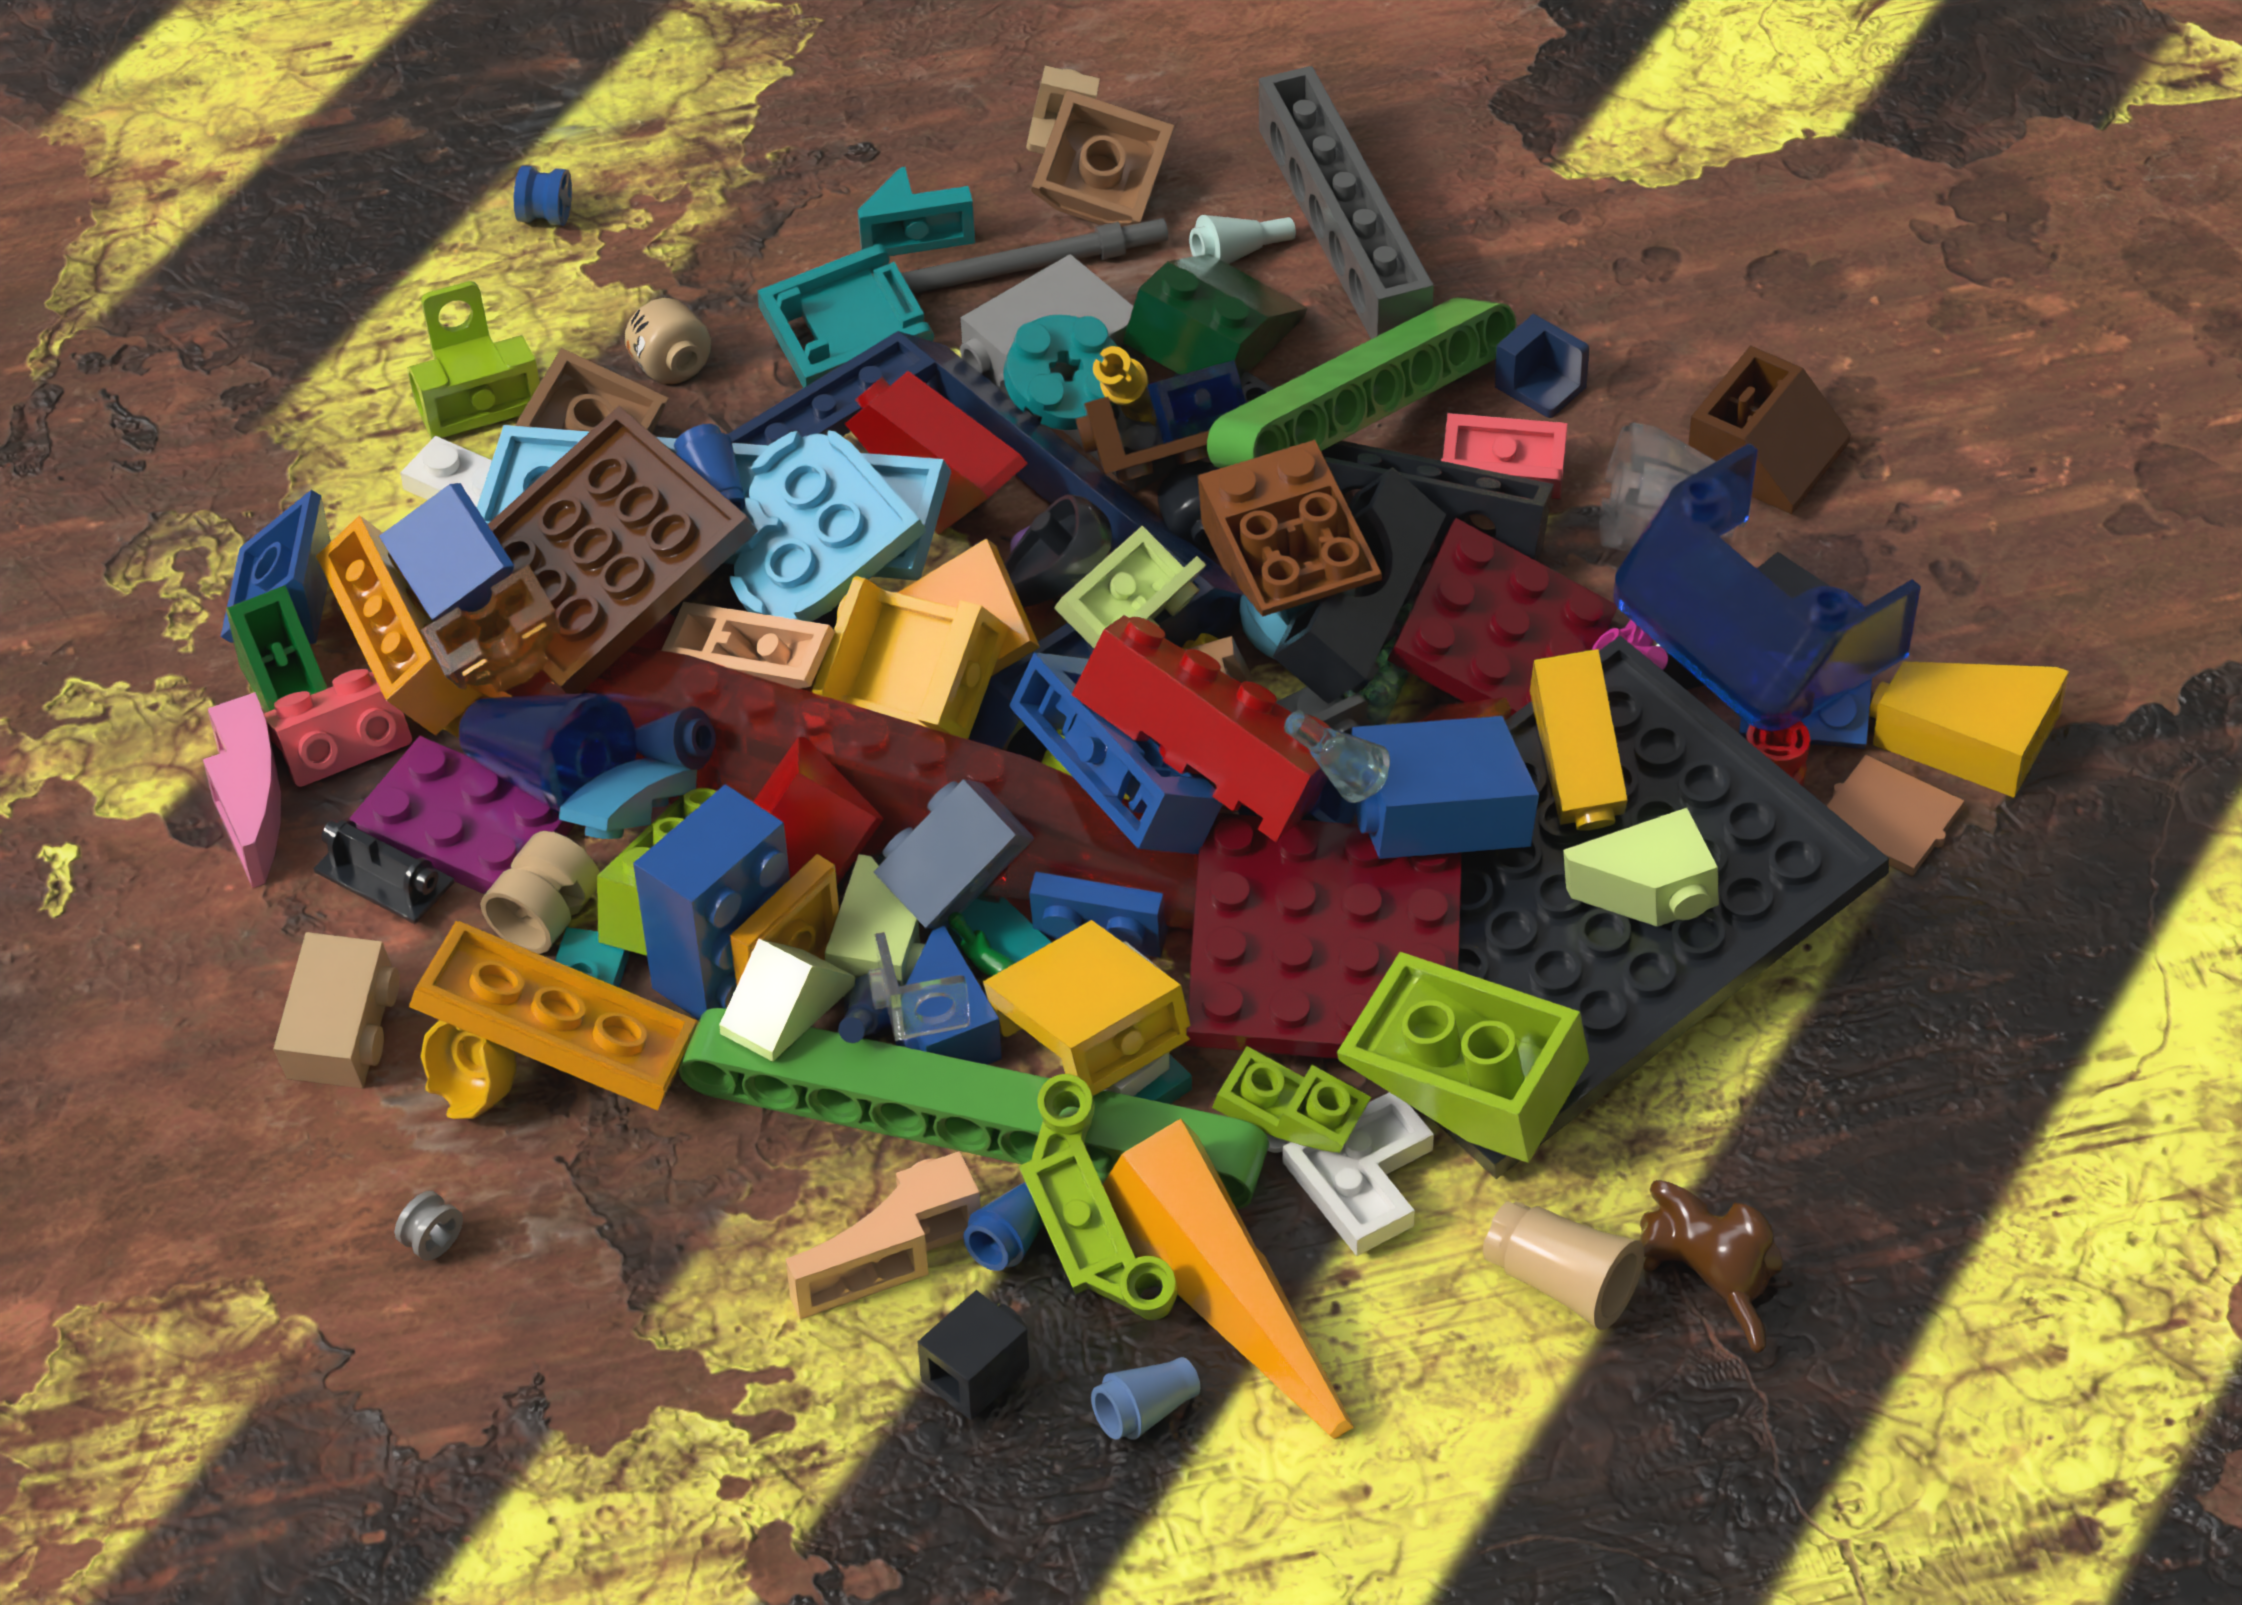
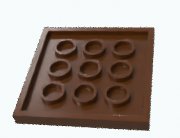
[488,406,758,700]

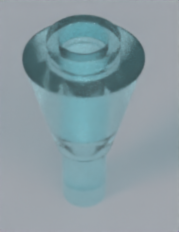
[1284,710,1390,803]

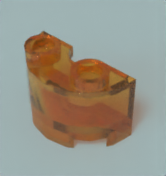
[420,564,561,692]

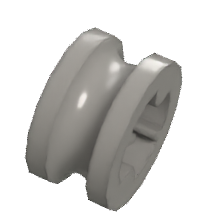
[394,1191,463,1261]

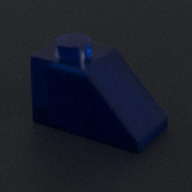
[1146,360,1246,443]

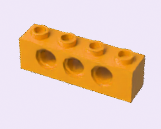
[316,515,480,736]

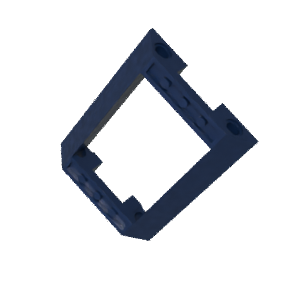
[719,331,1244,789]

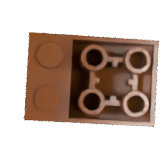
[1198,440,1382,617]

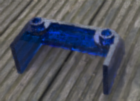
[1613,443,1921,731]

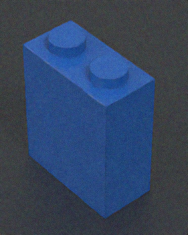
[1340,716,1539,859]

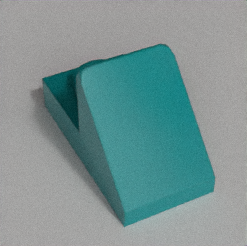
[857,166,975,256]

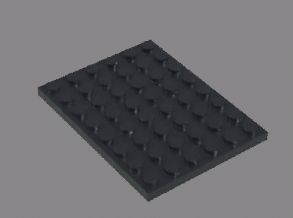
[1432,635,1889,1179]

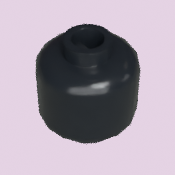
[1158,460,1220,551]

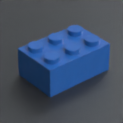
[633,784,790,1020]

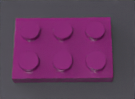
[349,736,576,895]

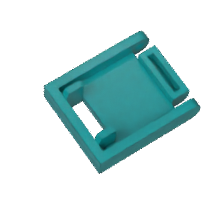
[757,244,934,388]

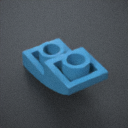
[559,757,697,839]

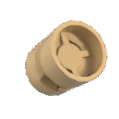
[480,831,600,954]

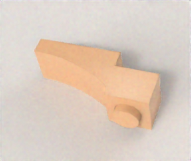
[785,1151,980,1319]

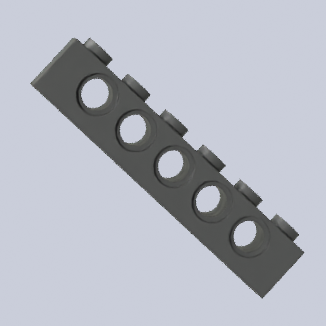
[1259,66,1434,339]

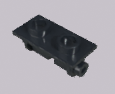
[313,818,455,925]

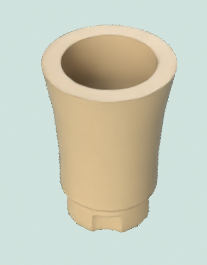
[1483,1201,1644,1330]

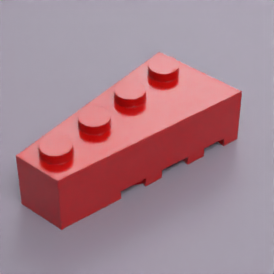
[1071,615,1347,842]

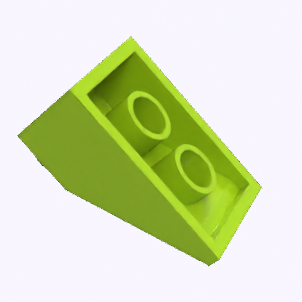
[1337,952,1589,1163]

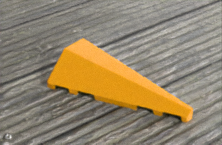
[1103,1118,1354,1439]

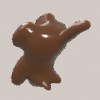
[1640,1180,1783,1353]

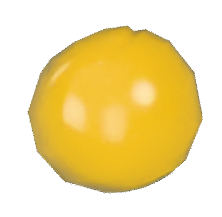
[420,1020,517,1119]

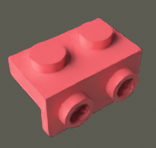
[1441,413,1568,499]
[263,669,412,787]

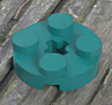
[1003,314,1118,430]

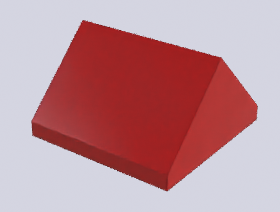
[753,736,884,885]

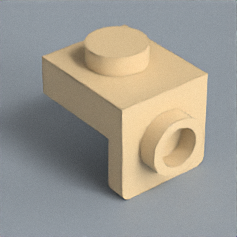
[1026,66,1100,154]

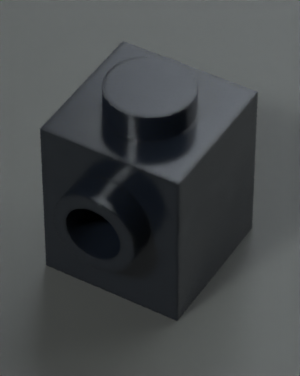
[917,1290,1029,1420]

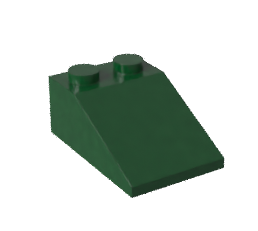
[1123,254,1307,398]

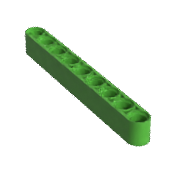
[678,1008,1270,1209]

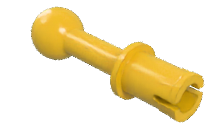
[1093,346,1168,427]

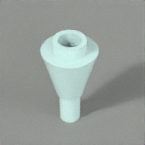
[1189,215,1296,264]

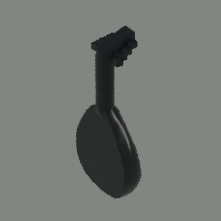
[1004,494,1112,608]

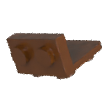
[1075,396,1210,482]

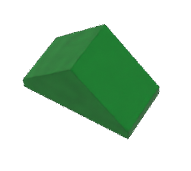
[226,585,328,712]

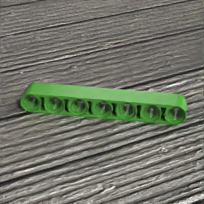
[1207,297,1516,469]

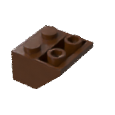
[1686,345,1851,514]

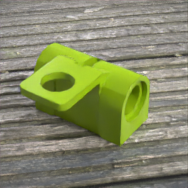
[407,281,540,439]

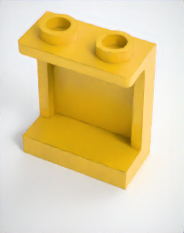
[812,576,1009,744]
[983,920,1191,1096]

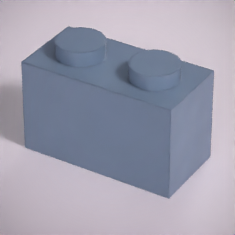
[874,779,1035,929]

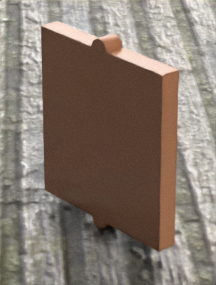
[1827,755,1964,876]

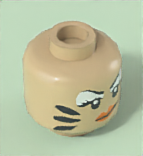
[625,297,711,385]

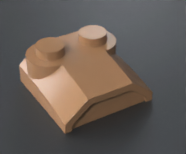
[1031,90,1175,227]
[515,348,668,434]

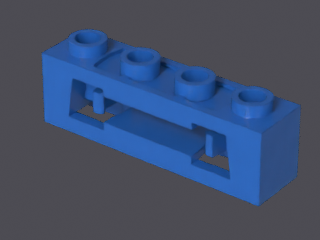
[1009,652,1223,854]

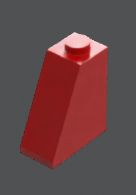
[845,371,1028,535]

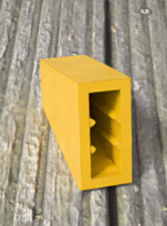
[1530,649,1627,830]
[1869,661,2069,798]

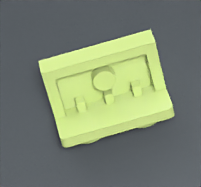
[1054,526,1206,648]

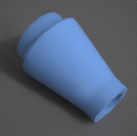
[1091,1357,1200,1439]

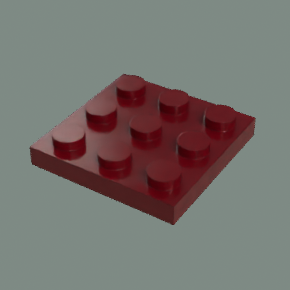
[1387,518,1618,720]

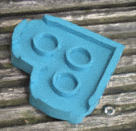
[730,430,927,622]

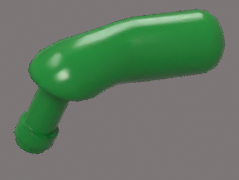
[948,912,1015,977]

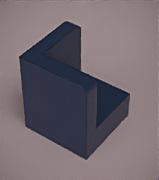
[1495,314,1589,418]

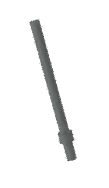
[901,218,1168,294]

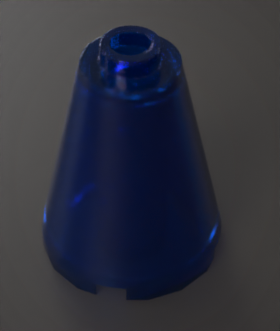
[459,693,637,814]

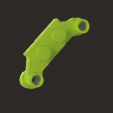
[1019,1074,1178,1320]

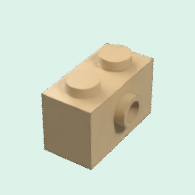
[273,932,399,1088]

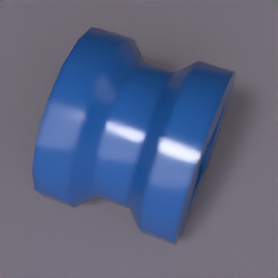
[514,165,572,226]

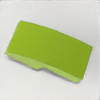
[1212,1046,1371,1153]

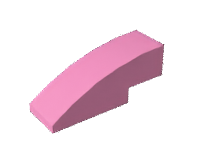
[203,692,281,888]

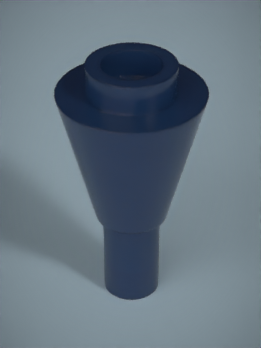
[605,706,716,770]
[839,973,903,1043]

